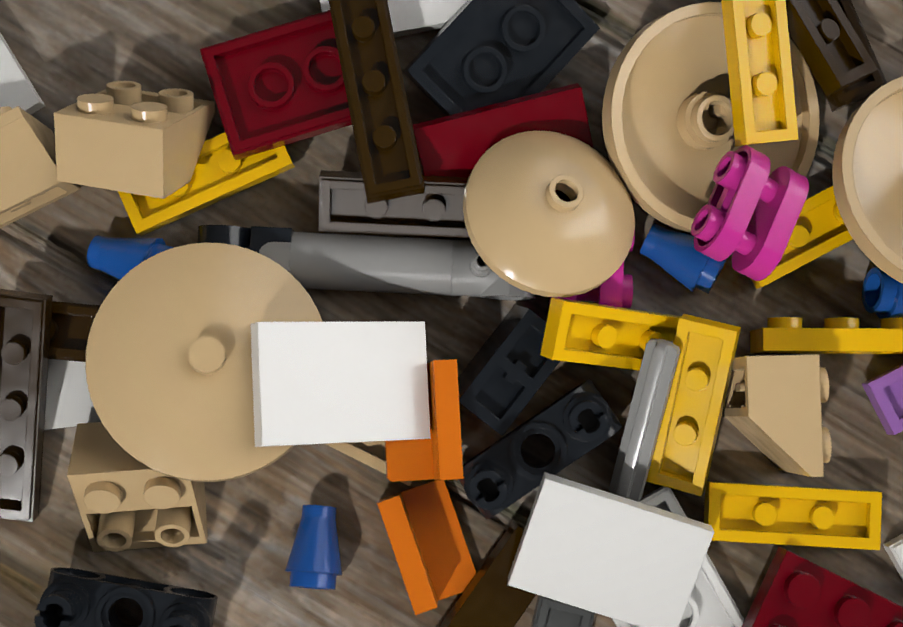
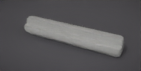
[609,339,681,502]

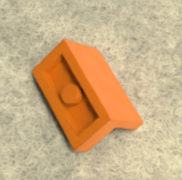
[385,359,464,482]
[377,480,477,615]

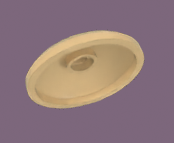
[463,131,635,298]

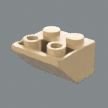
[54,81,215,199]
[0,106,81,229]
[724,355,831,477]
[67,422,208,552]

